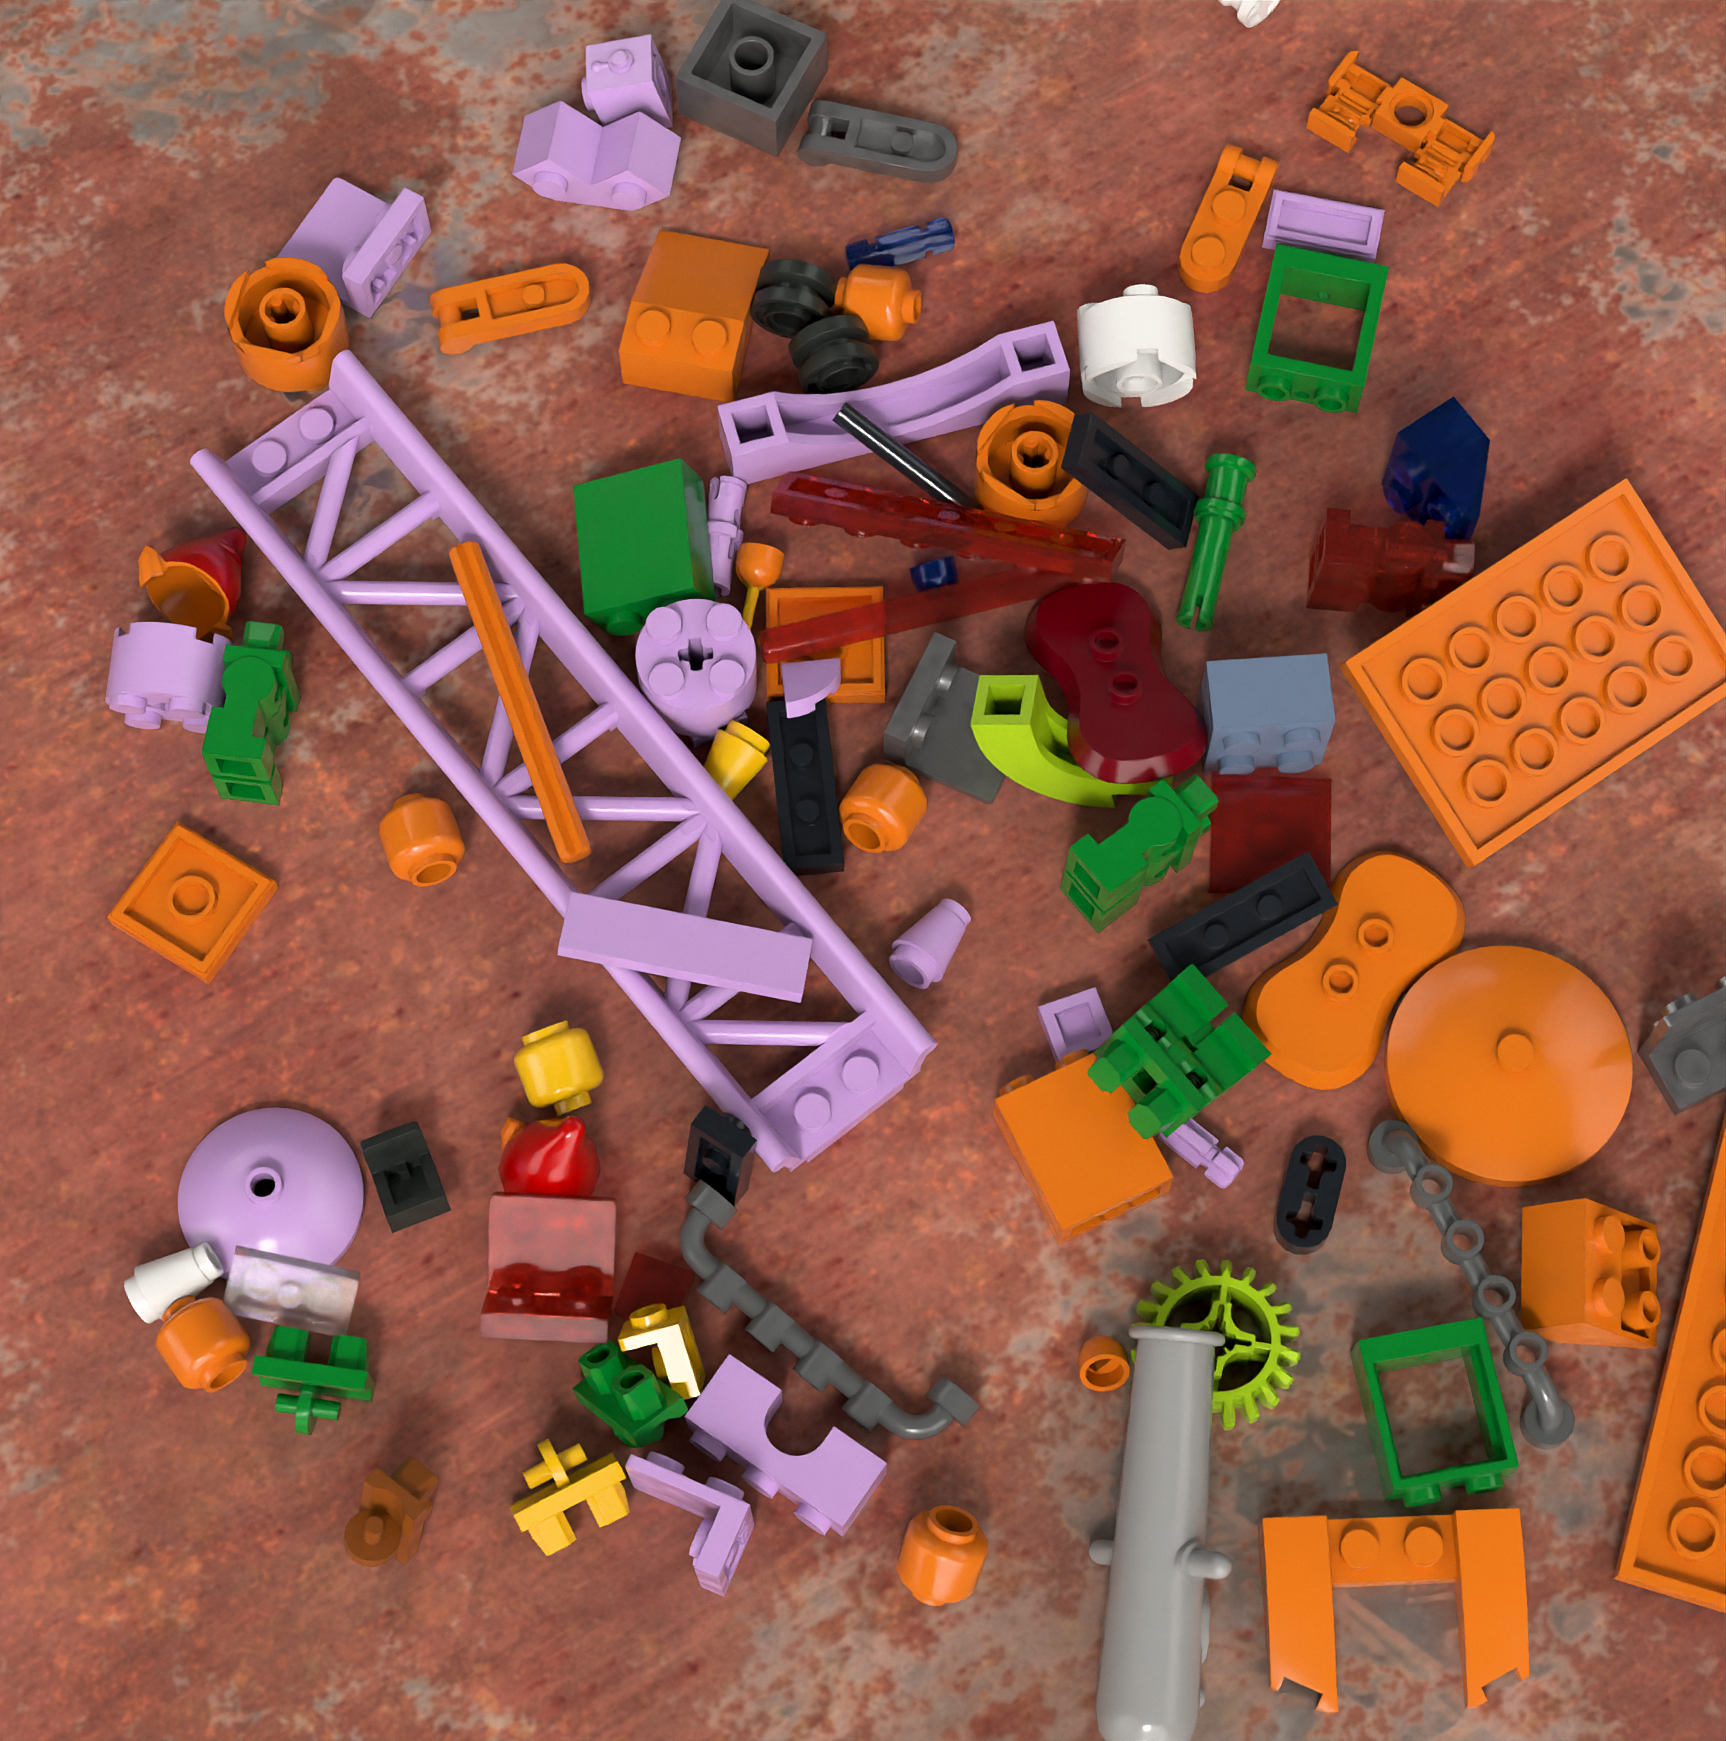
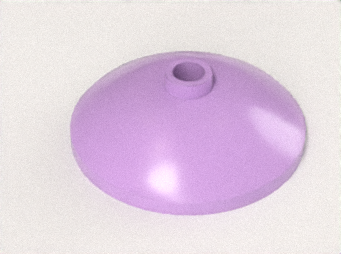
[178,1107,365,1291]

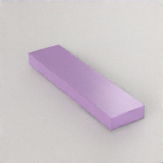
[558,891,813,1003]

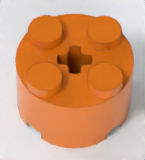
[224,257,350,392]
[974,400,1089,540]

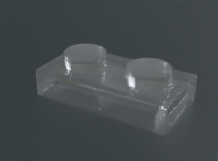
[223,1245,361,1336]

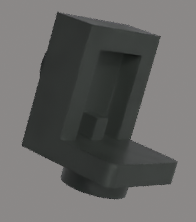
[360,1121,451,1233]

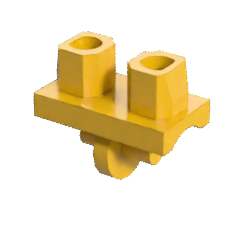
[510,1439,630,1556]

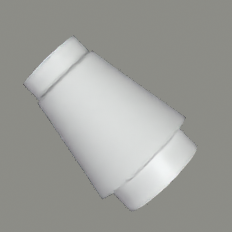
[124,1242,224,1324]

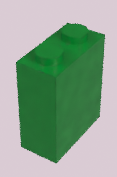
[573,458,715,636]

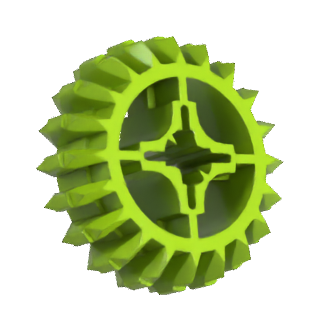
[1129,1259,1300,1431]

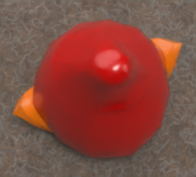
[138,527,247,643]
[498,1116,601,1229]

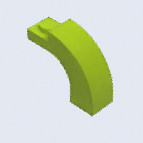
[970,675,1173,808]

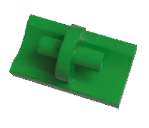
[251,1325,376,1435]
[572,1339,689,1448]

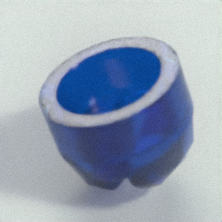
[909,554,959,601]

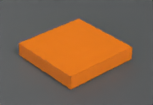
[766,586,885,704]
[107,821,279,985]

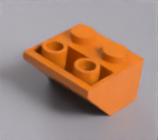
[1521,1198,1661,1349]

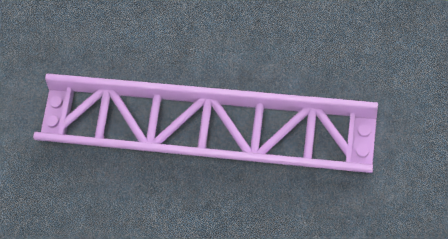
[190,349,938,1173]

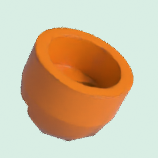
[1078,1335,1130,1392]

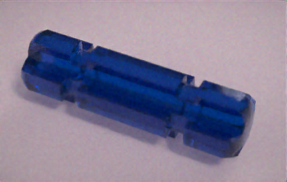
[845,218,955,271]

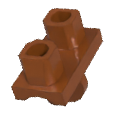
[343,1456,439,1567]

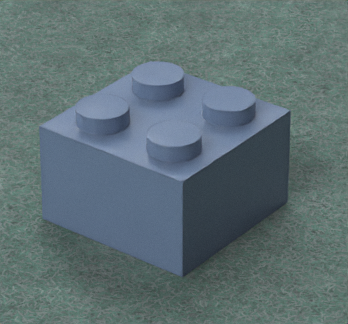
[1196,653,1335,778]

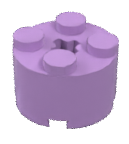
[635,599,757,737]
[105,622,234,734]

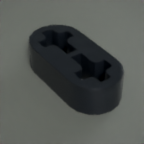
[1273,1135,1346,1255]

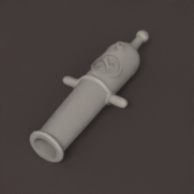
[1088,1325,1232,1741]

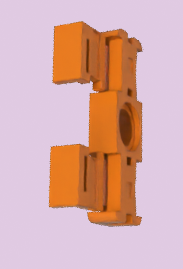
[1306,51,1495,207]

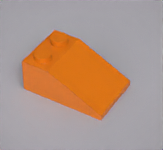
[618,229,770,403]

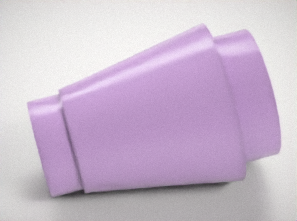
[889,898,971,989]

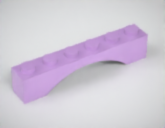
[717,321,1070,484]

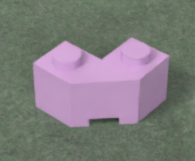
[512,100,681,211]

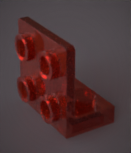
[480,1191,617,1344]

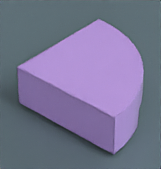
[781,658,841,718]

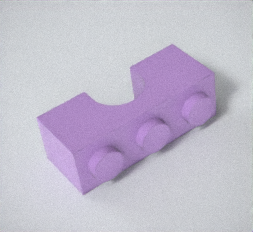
[685,1354,887,1537]

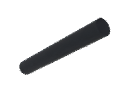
[832,402,984,526]

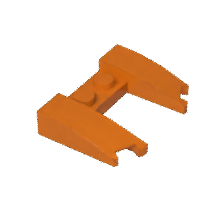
[1257,1508,1530,1714]

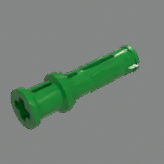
[1175,453,1257,631]

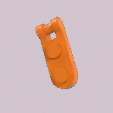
[1178,143,1280,293]
[429,263,591,355]

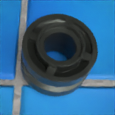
[750,259,837,339]
[788,315,879,394]

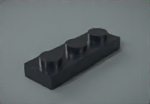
[1061,412,1199,550]
[766,698,844,876]
[1147,851,1338,983]

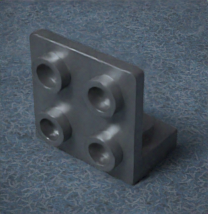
[883,632,1006,805]
[1637,976,1726,1116]

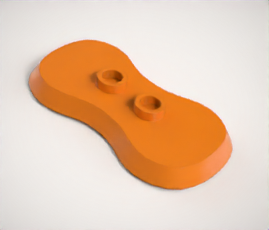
[1242,850,1466,1090]

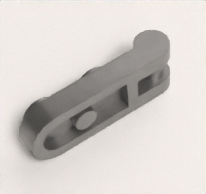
[797,100,957,183]

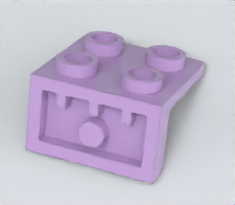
[277,178,432,318]
[625,1451,755,1597]

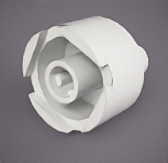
[1077,284,1197,408]

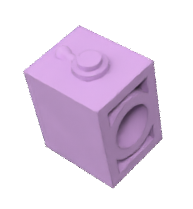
[581,34,673,128]

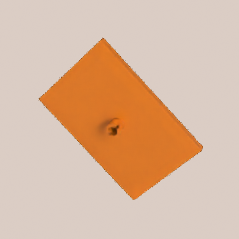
[1338,478,1726,868]

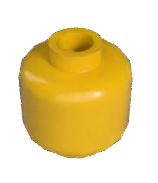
[514,1020,604,1116]

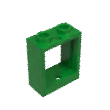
[1245,244,1389,413]
[1350,1317,1519,1508]

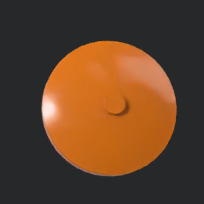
[1384,946,1633,1188]

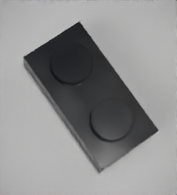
[683,1105,757,1207]

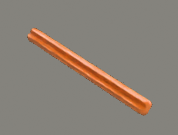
[449,540,591,864]

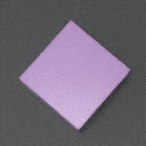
[1037,987,1113,1062]

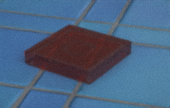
[1208,773,1332,894]

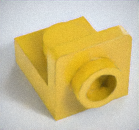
[618,1304,706,1400]

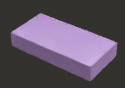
[1262,189,1385,263]

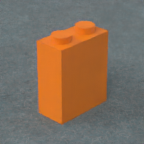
[992,1049,1174,1245]

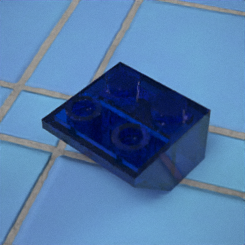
[1381,396,1490,571]

